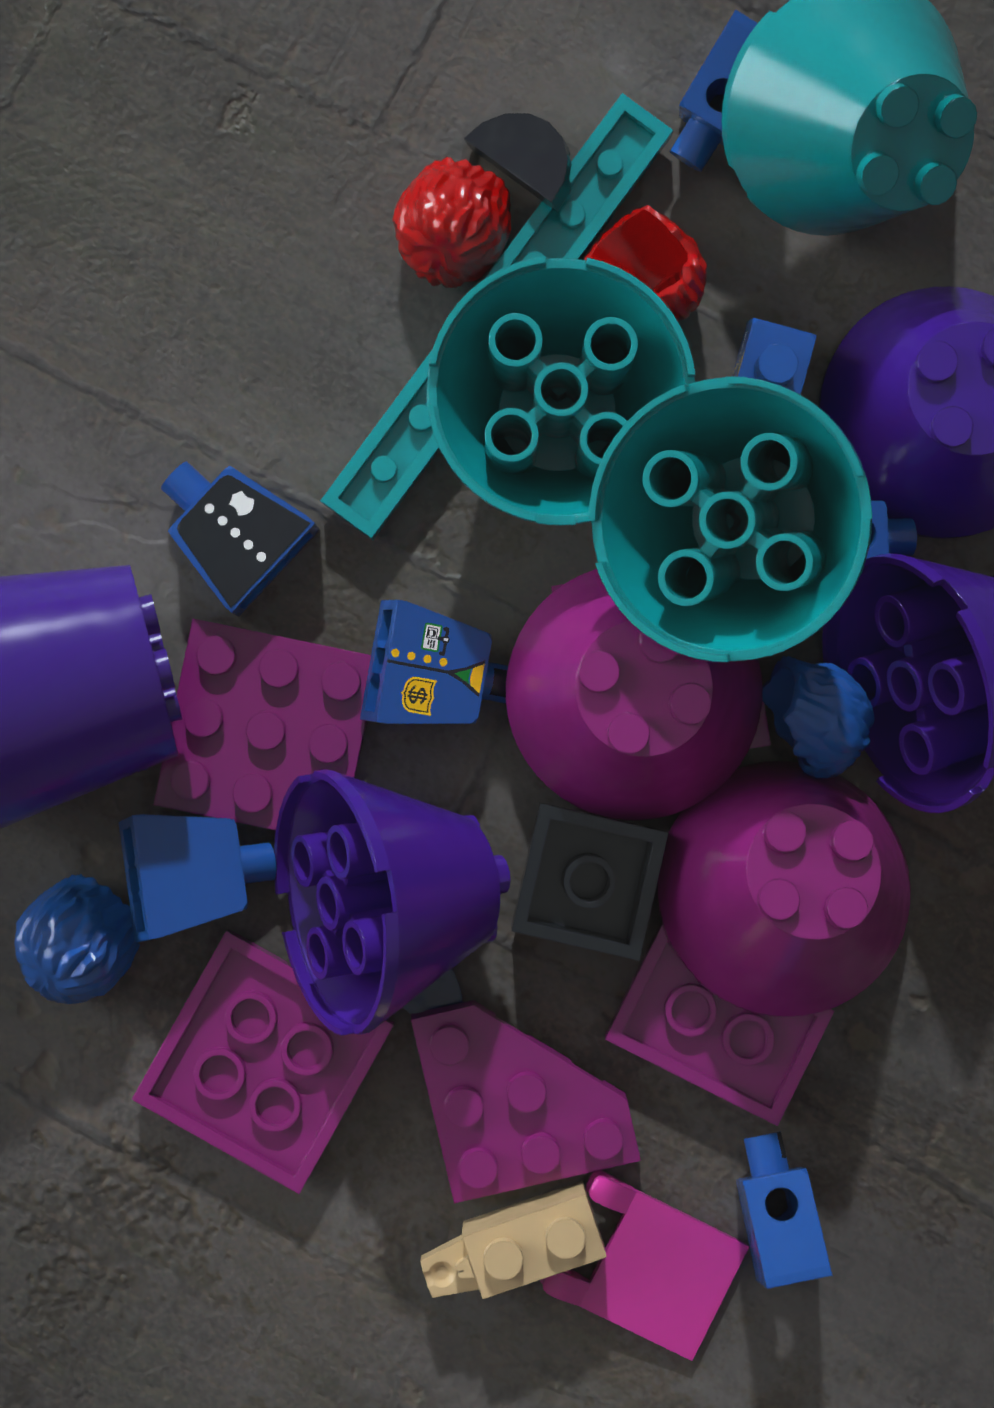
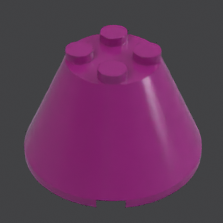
[506,569,762,820]
[656,761,911,1017]

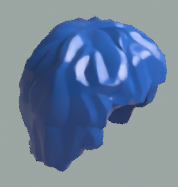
[762,656,875,778]
[14,874,140,1004]

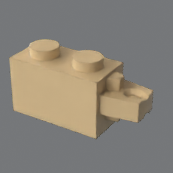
[420,1180,607,1299]

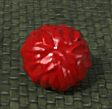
[392,157,511,289]
[584,205,707,322]

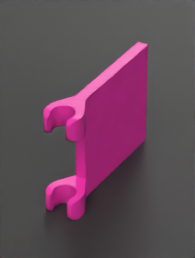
[540,1170,749,1361]

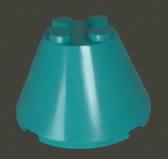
[721,0,977,236]
[427,256,695,525]
[588,376,872,662]

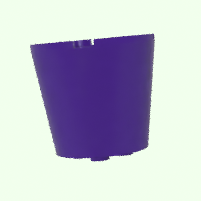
[0,565,183,829]

